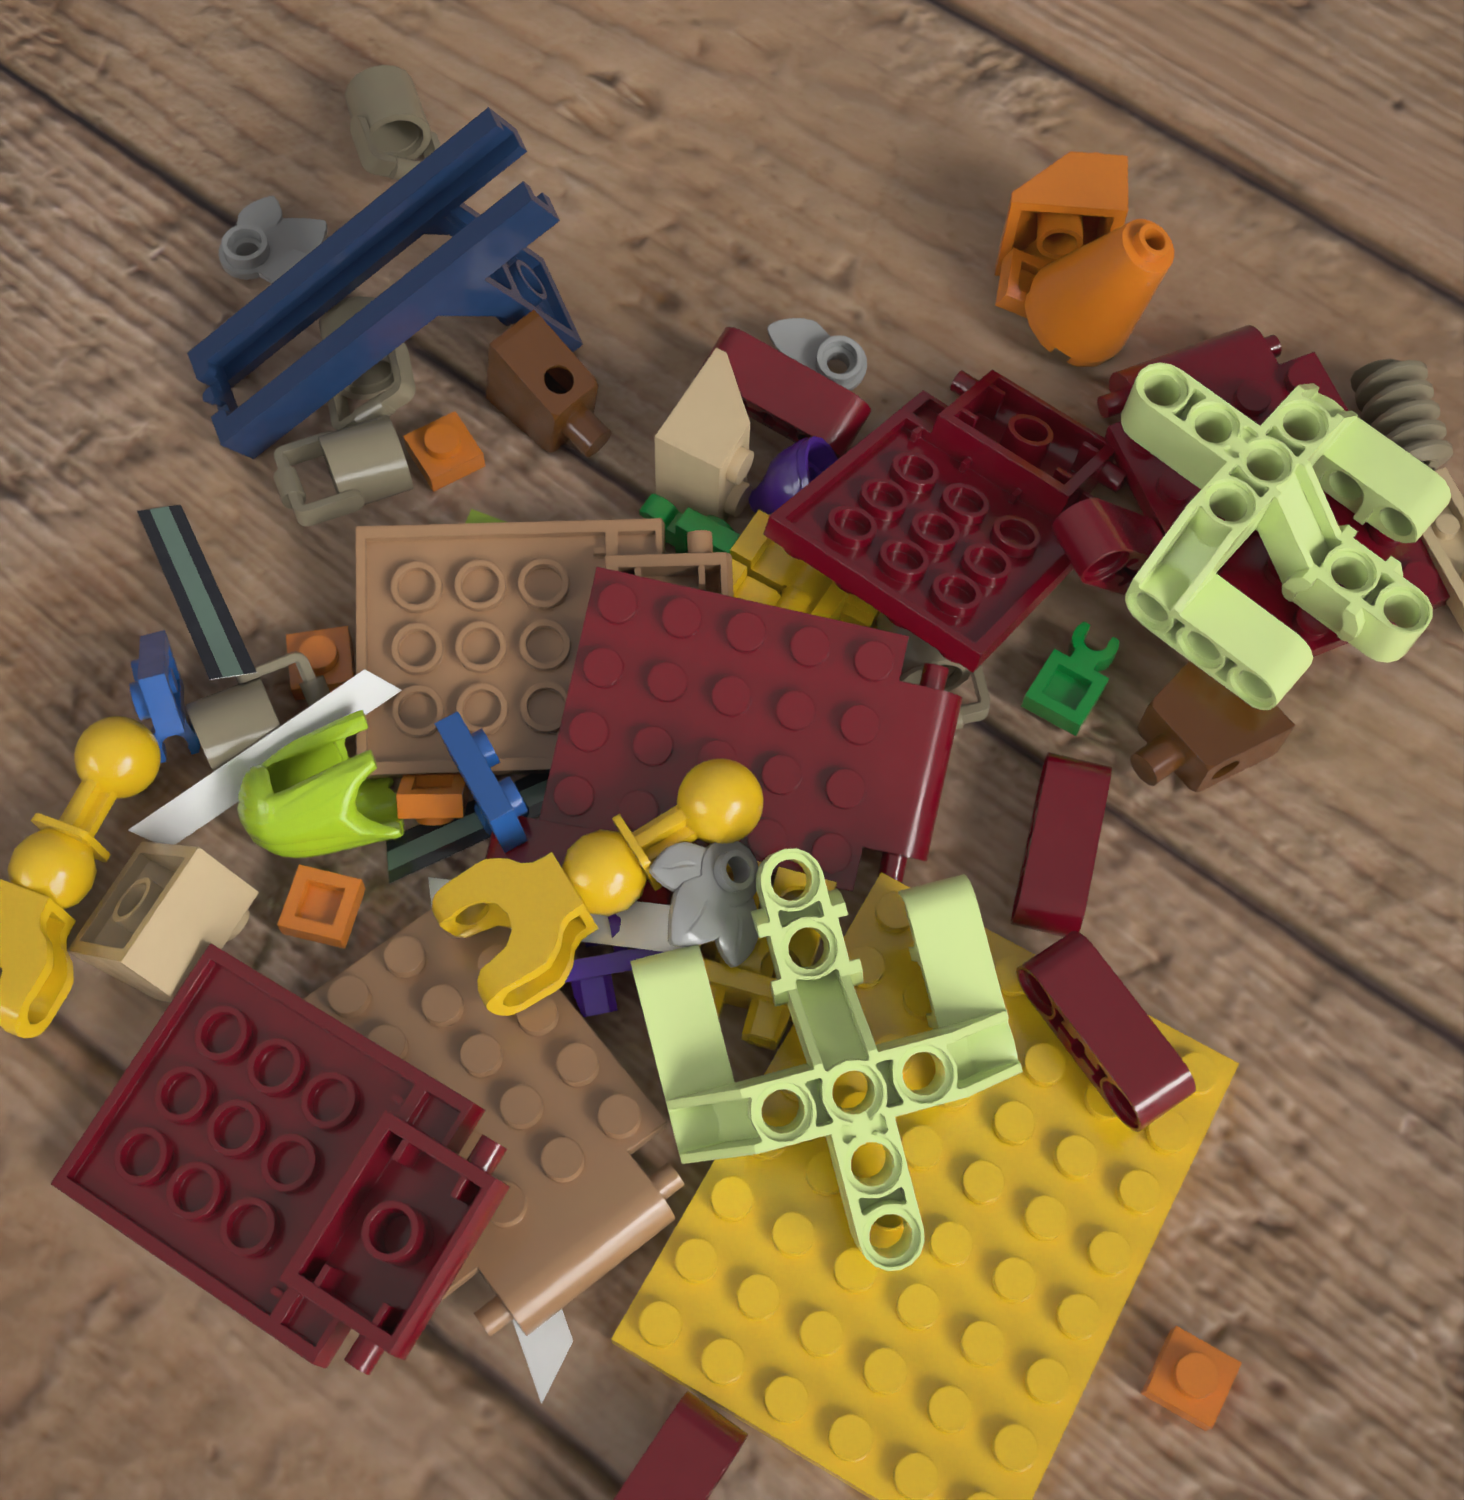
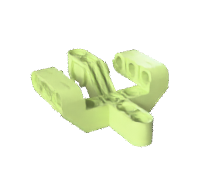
[1121,362,1451,710]
[630,848,1023,1271]

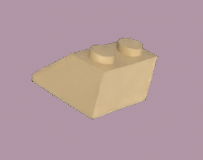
[654,348,754,522]
[67,841,259,1003]

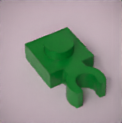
[639,493,740,554]
[1021,621,1119,736]

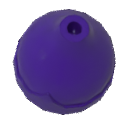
[749,436,838,515]

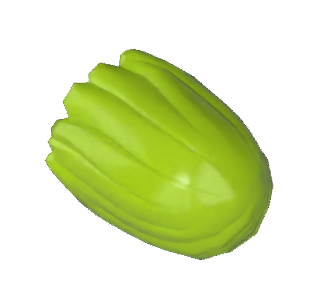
[237,710,405,858]

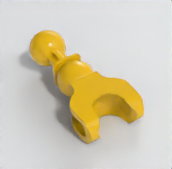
[0,716,161,1038]
[432,758,763,1016]

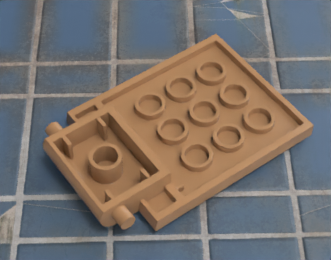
[355,518,734,779]
[304,909,684,1337]

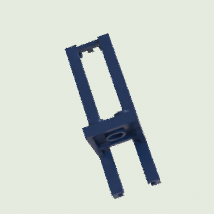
[187,107,583,459]

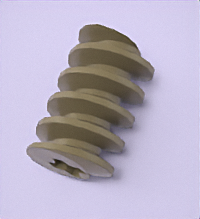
[1350,359,1453,471]

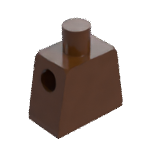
[486,309,612,457]
[1130,661,1295,792]

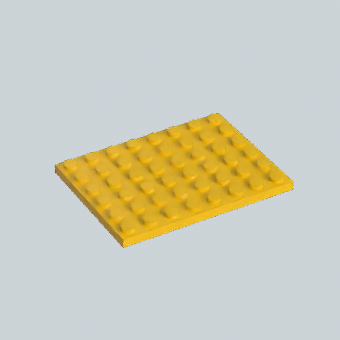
[611,872,1239,1500]

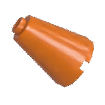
[1024,219,1174,367]

